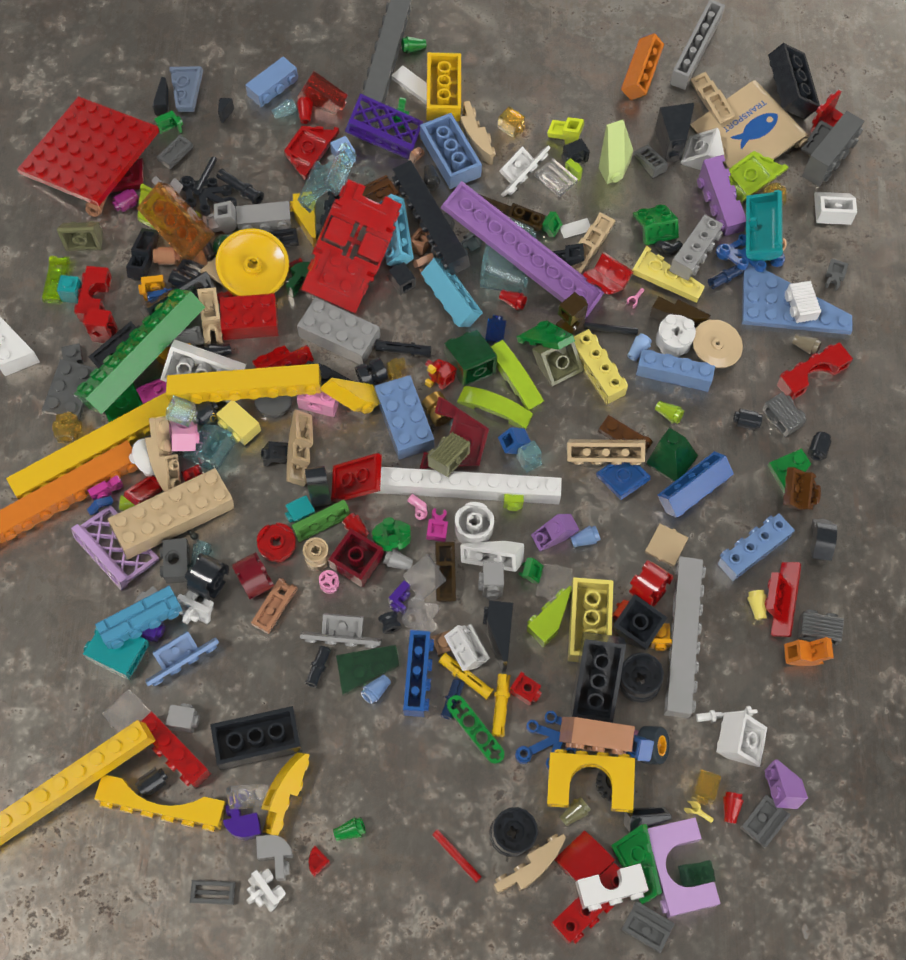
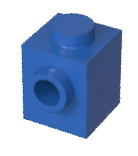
[498,427,532,455]

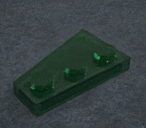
[336,645,399,696]

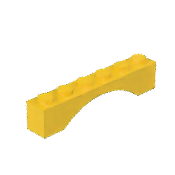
[94,775,226,832]

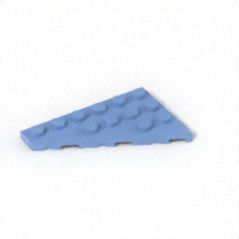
[742,264,852,335]

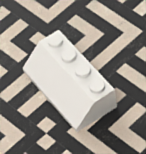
[160,339,246,403]

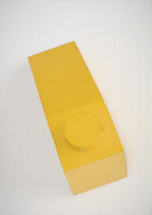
[290,193,317,247]
[320,378,380,414]

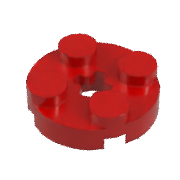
[257,523,296,563]

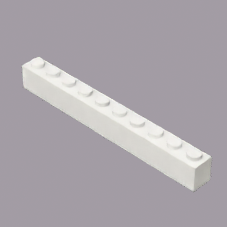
[374,467,561,504]

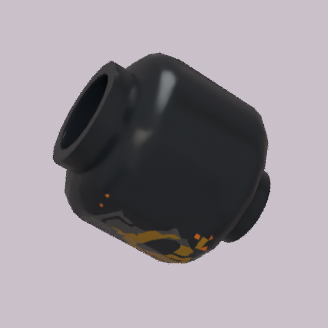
[191,401,220,426]

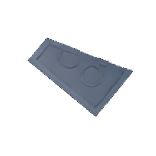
[169,66,203,112]

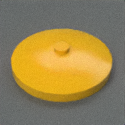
[216,228,289,296]

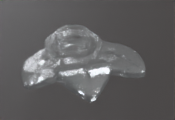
[402,594,439,632]

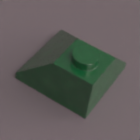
[646,427,698,482]

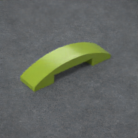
[457,386,533,430]

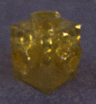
[52,412,82,443]

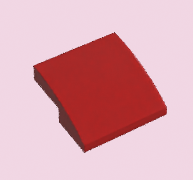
[554,830,615,882]

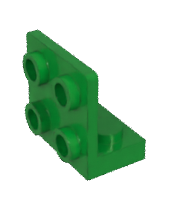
[633,204,679,245]

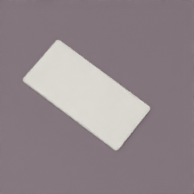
[560,218,590,238]

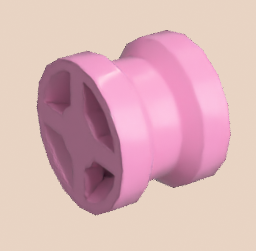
[319,570,339,594]

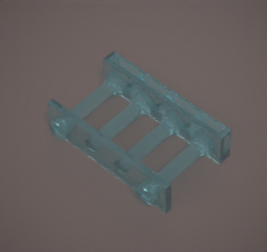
[298,142,357,213]

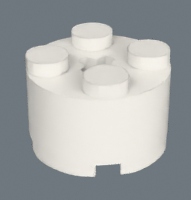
[656,314,696,357]
[455,502,494,543]

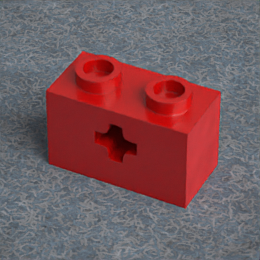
[83,308,118,343]

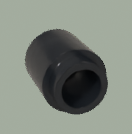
[733,408,762,430]
[808,431,831,461]
[135,767,168,797]

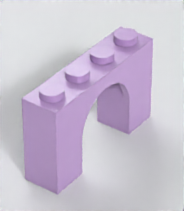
[648,818,721,918]

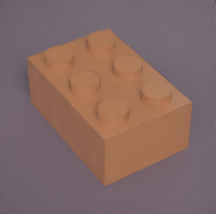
[559,717,635,755]

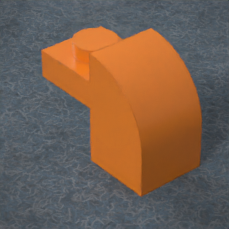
[784,637,834,666]

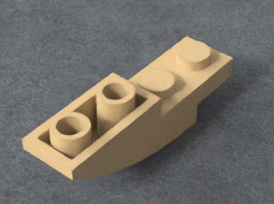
[460,101,496,165]
[145,416,181,492]
[493,834,566,895]

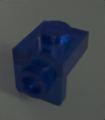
[485,315,507,342]

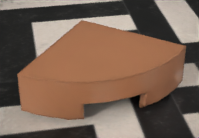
[409,147,425,163]

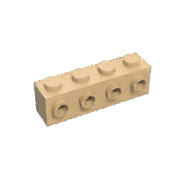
[567,439,646,465]

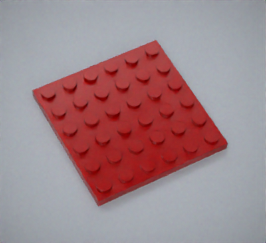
[17,96,160,206]

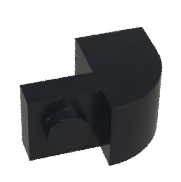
[810,519,837,561]

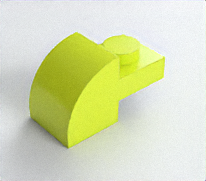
[547,117,584,144]

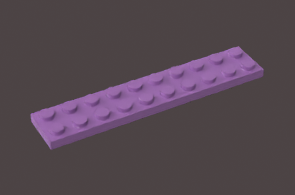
[441,181,604,319]

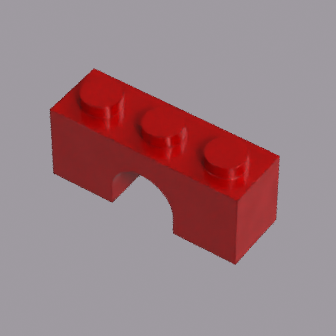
[74,266,112,322]

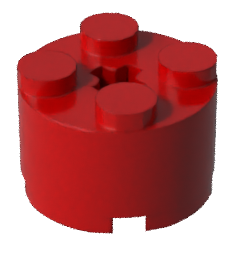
[629,560,673,606]

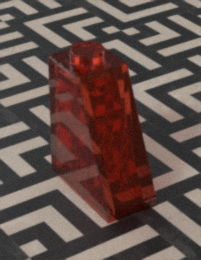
[297,71,348,115]

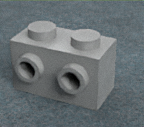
[478,562,504,600]

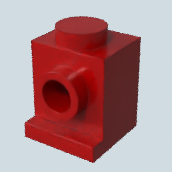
[509,671,543,706]

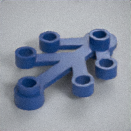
[716,234,785,272]
[515,711,576,770]

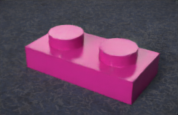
[136,378,167,404]

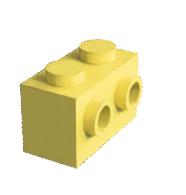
[216,400,261,446]

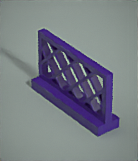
[345,94,423,159]

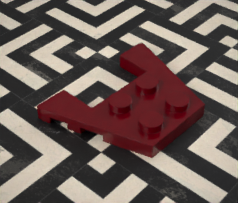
[420,396,489,469]

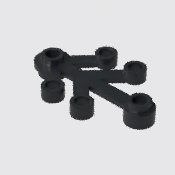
[179,176,237,216]

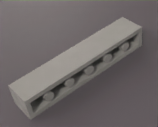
[670,0,725,90]

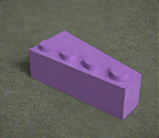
[697,155,746,237]

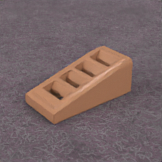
[410,228,430,257]

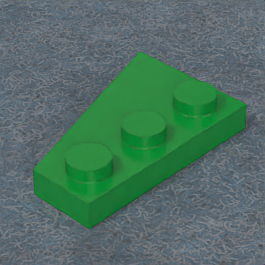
[516,320,575,350]
[611,824,662,904]

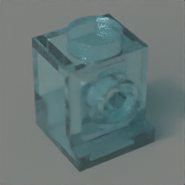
[517,440,543,473]

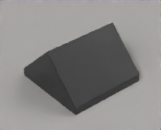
[612,594,668,650]

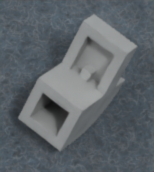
[203,201,236,234]
[256,835,294,881]

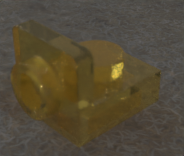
[387,358,405,381]

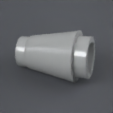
[383,548,413,571]

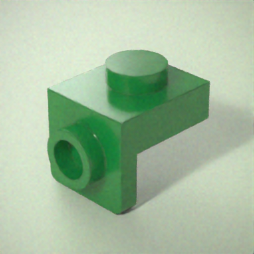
[154,110,183,134]

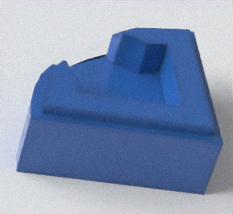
[87,496,114,515]

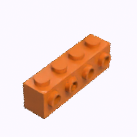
[621,33,664,100]

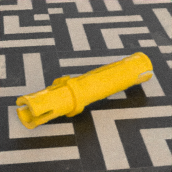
[438,652,494,700]
[491,674,511,737]

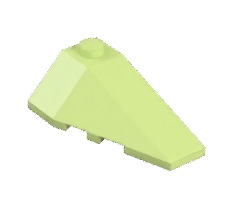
[599,120,633,184]

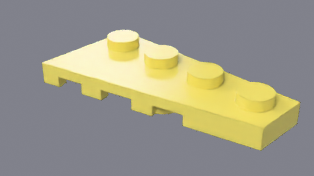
[633,246,705,303]

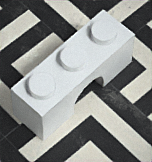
[575,864,648,911]

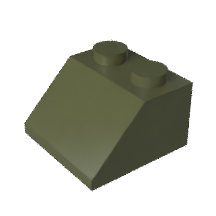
[57,221,103,251]
[532,342,584,386]

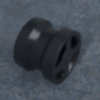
[378,611,402,634]

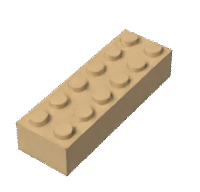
[107,468,234,560]

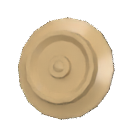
[693,320,743,368]

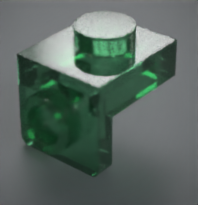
[678,860,716,887]

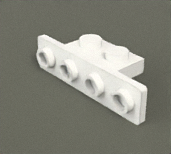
[499,145,551,197]

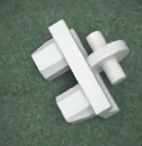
[177,591,214,625]
[247,868,286,912]

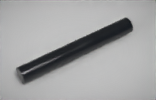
[193,156,217,195]
[583,322,638,335]

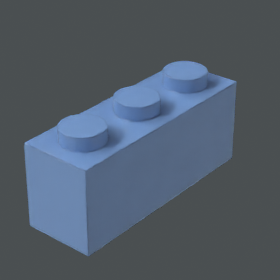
[245,56,298,107]

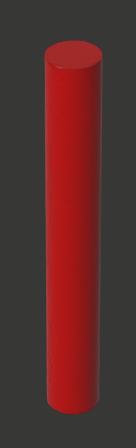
[432,830,482,883]

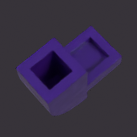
[223,795,263,840]

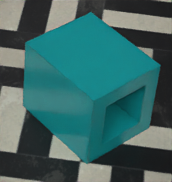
[57,275,82,303]
[284,495,315,524]

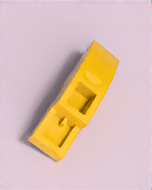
[261,753,309,836]

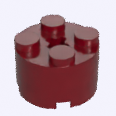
[231,552,274,599]

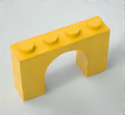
[547,749,635,813]

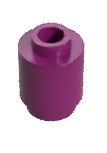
[112,189,139,213]

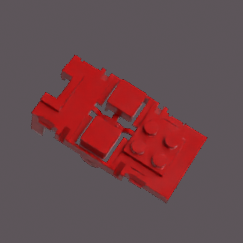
[300,179,402,314]

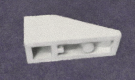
[460,541,524,572]

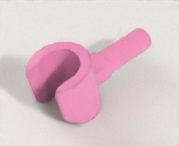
[627,288,644,309]

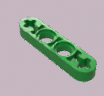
[446,695,505,764]

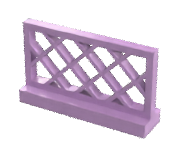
[71,505,159,591]

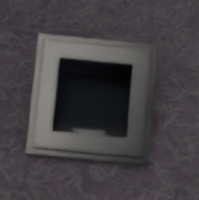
[218,98,234,123]

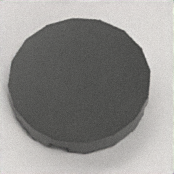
[254,396,292,418]

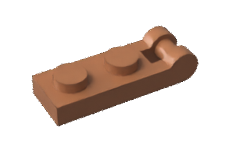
[251,578,298,634]

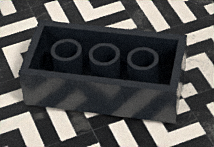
[768,43,820,119]
[571,632,626,723]
[210,706,302,770]

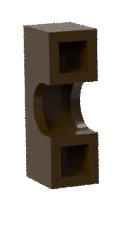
[556,292,588,337]

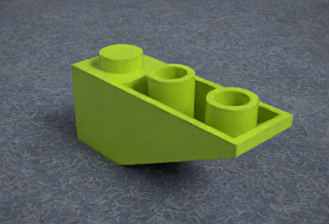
[527,586,572,648]

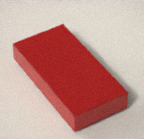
[123,475,163,505]

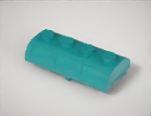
[746,190,783,261]

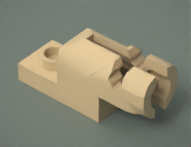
[197,287,223,346]

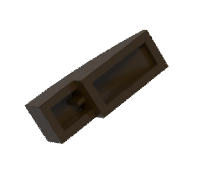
[649,296,711,327]
[435,542,456,601]

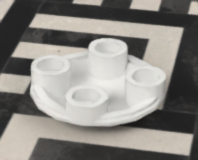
[129,439,155,477]

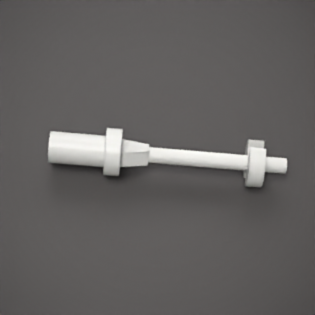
[696,706,757,723]

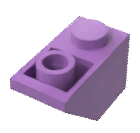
[531,514,579,551]
[764,760,808,809]

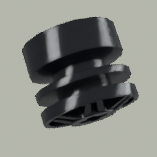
[619,652,664,703]
[489,807,538,857]

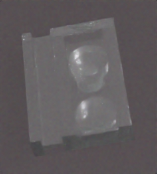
[535,158,578,198]

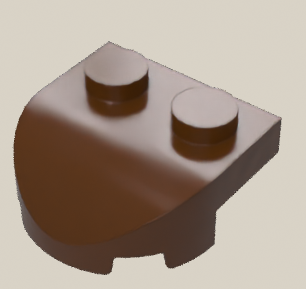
[783,467,821,510]

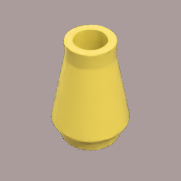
[747,590,767,620]

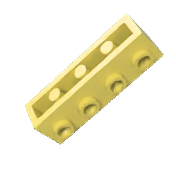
[574,329,628,405]

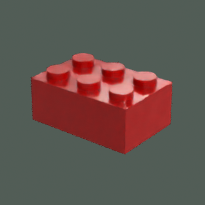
[220,293,279,340]

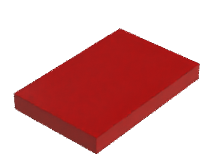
[331,453,382,503]

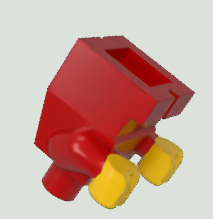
[425,359,457,390]

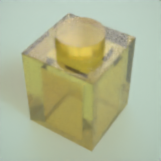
[498,106,525,138]
[691,769,721,805]

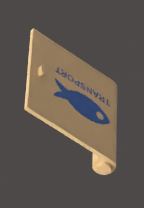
[690,80,809,169]

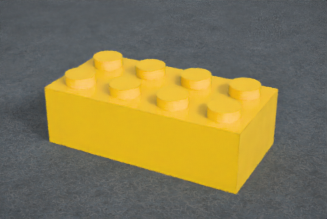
[426,52,461,121]

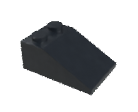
[483,600,514,673]

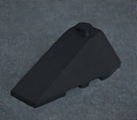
[139,271,215,317]

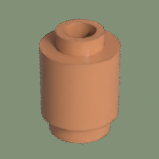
[153,247,180,265]

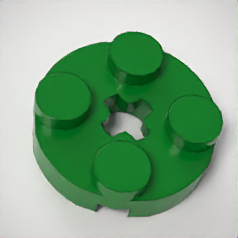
[372,517,411,551]

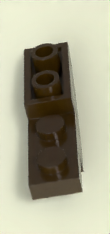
[479,194,546,231]

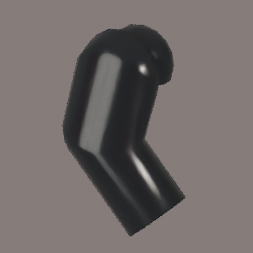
[655,240,683,255]

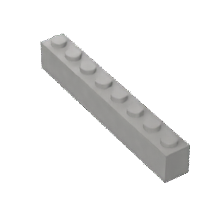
[664,557,706,719]

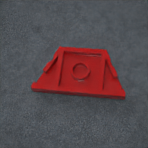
[284,126,340,180]

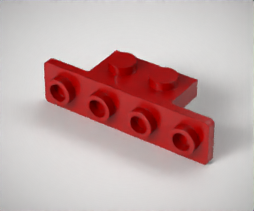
[252,345,314,368]
[765,562,801,637]

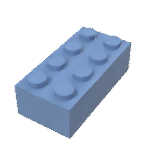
[420,113,482,189]
[375,375,434,460]

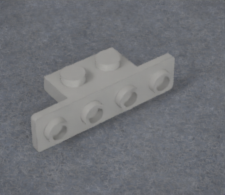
[300,613,382,648]

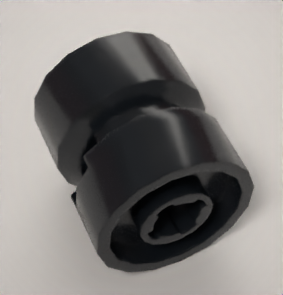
[355,357,388,385]

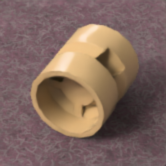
[303,537,330,571]

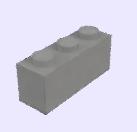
[236,201,292,232]

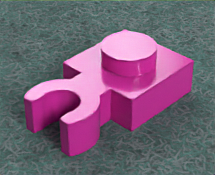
[87,475,123,501]
[426,508,448,542]

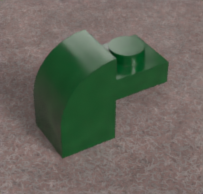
[286,262,318,298]

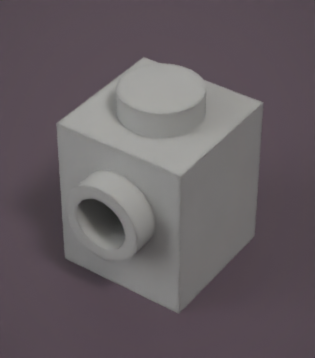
[166,703,200,733]

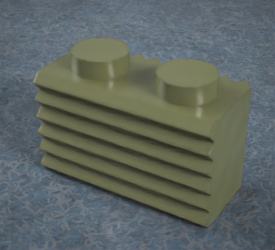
[428,432,470,477]

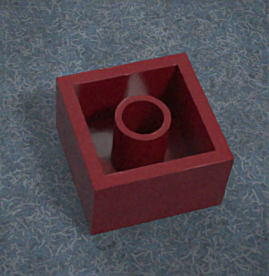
[328,528,384,587]

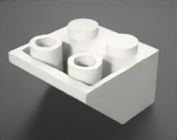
[814,192,857,225]

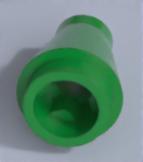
[401,36,427,53]
[333,817,366,841]

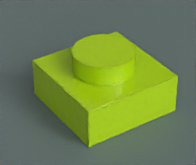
[564,158,583,183]
[503,494,524,511]

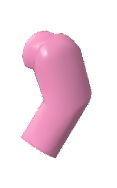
[407,494,428,520]

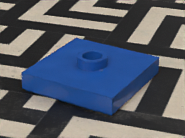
[596,462,651,500]

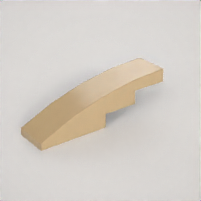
[690,72,735,124]
[571,212,615,274]
[287,409,313,487]

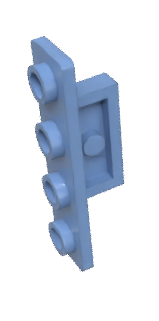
[145,631,219,687]

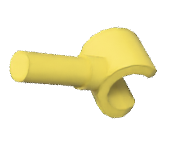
[684,801,714,823]

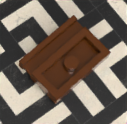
[362,175,399,203]

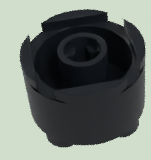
[185,553,229,601]

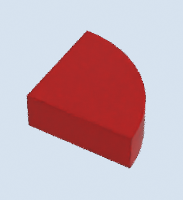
[309,846,330,877]

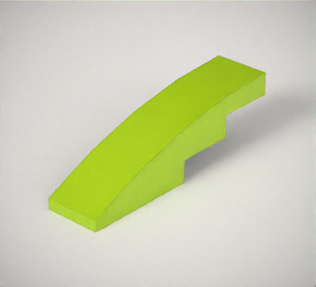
[490,340,544,410]

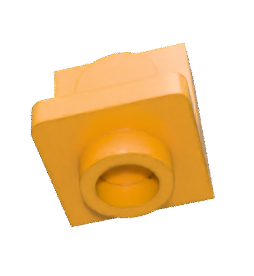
[138,275,166,301]
[649,623,672,651]

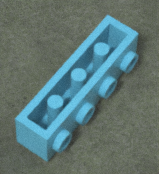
[379,194,414,266]
[421,258,483,327]

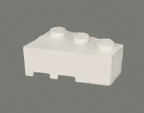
[0,317,40,376]

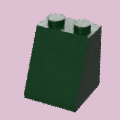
[444,330,497,387]

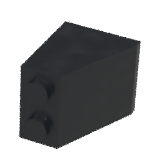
[655,103,694,162]

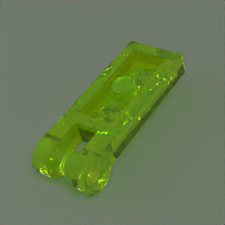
[42,256,70,304]

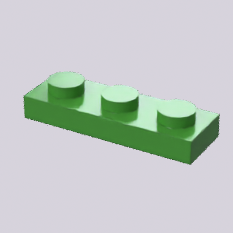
[292,500,350,542]

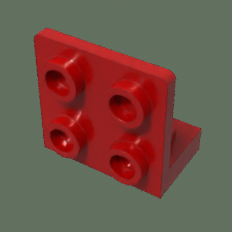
[811,90,843,132]
[583,252,634,295]

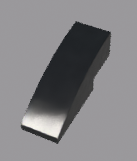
[126,228,159,280]

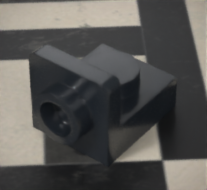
[261,441,288,466]

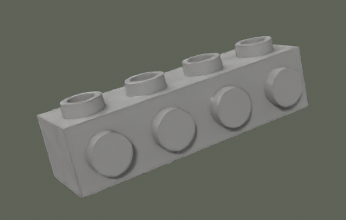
[669,215,723,281]

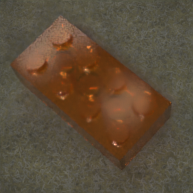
[137,182,215,260]

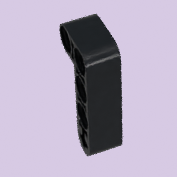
[305,466,331,507]

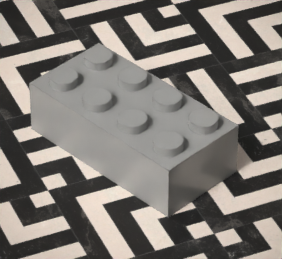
[297,297,380,365]

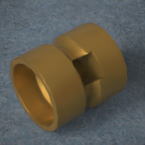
[421,391,453,427]

